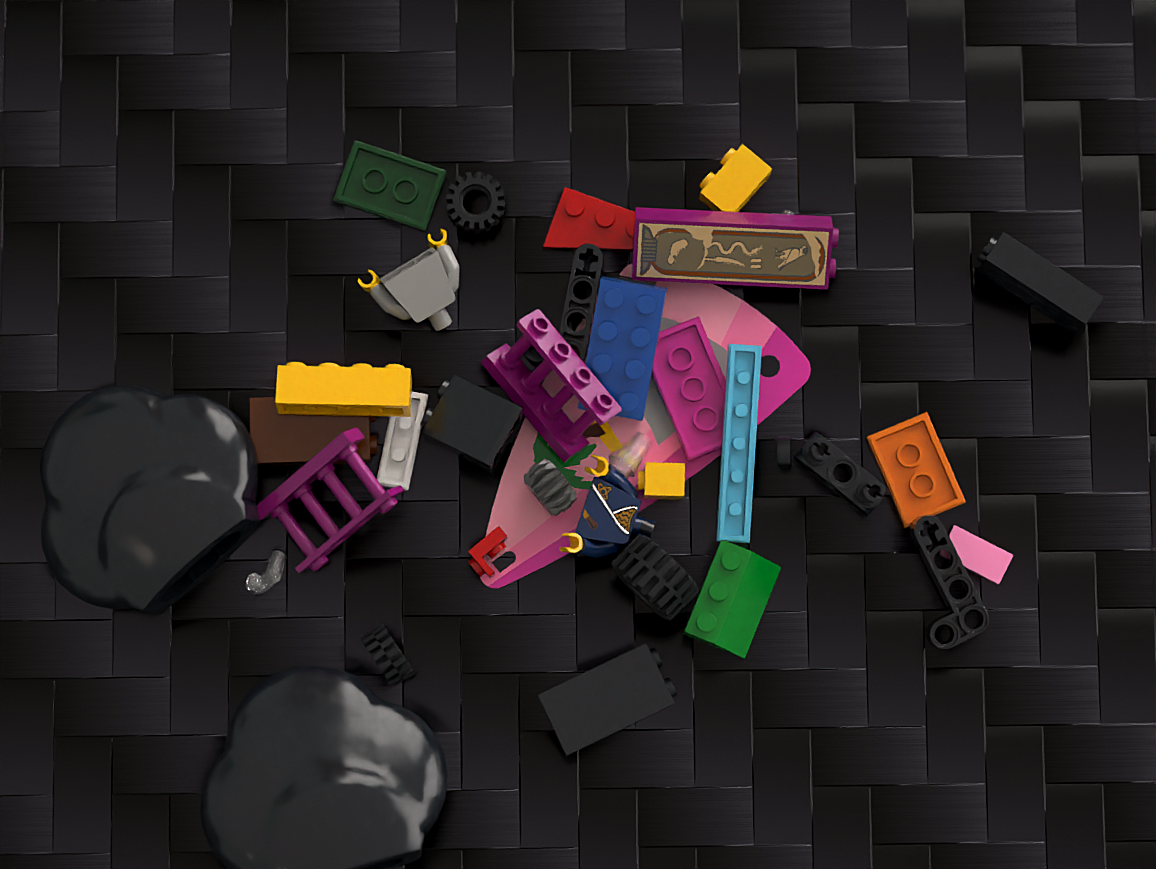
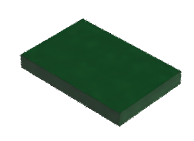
[333,140,447,233]

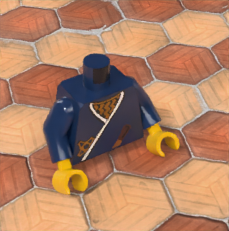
[560,454,656,558]

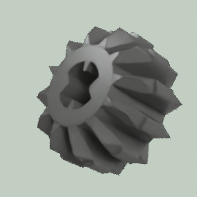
[524,459,577,516]

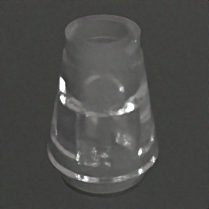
[608,432,652,479]

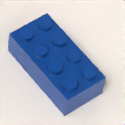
[577,276,667,421]

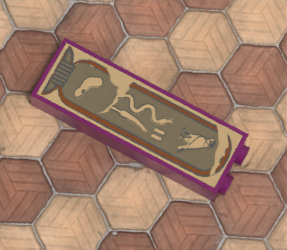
[632,207,839,289]

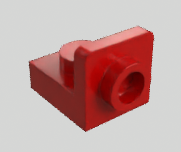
[468,526,508,578]

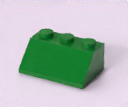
[683,540,781,659]

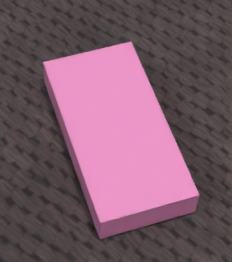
[939,525,1013,585]

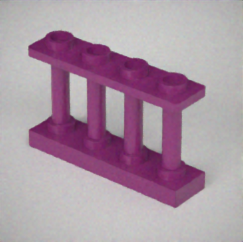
[481,309,622,463]

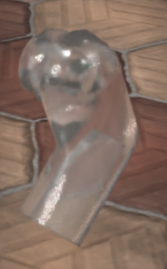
[245,551,287,594]

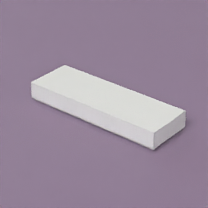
[377,392,428,491]

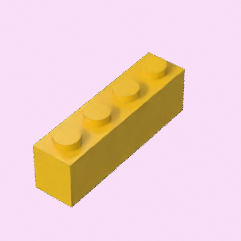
[276,362,412,417]

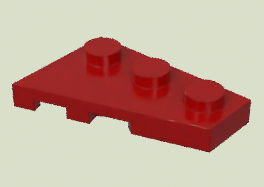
[543,187,635,252]

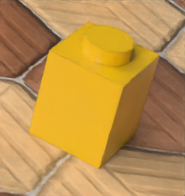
[638,462,685,500]

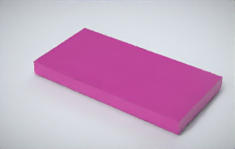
[652,316,726,462]

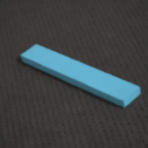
[716,344,762,543]

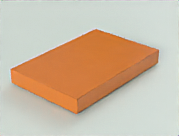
[866,412,966,528]

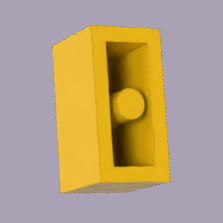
[699,144,772,212]

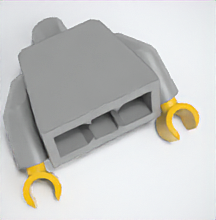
[358,229,459,331]

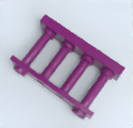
[257,427,405,573]

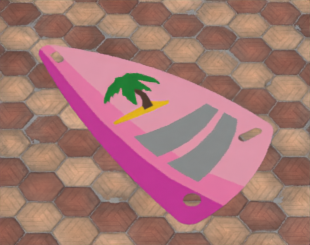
[480,263,811,588]

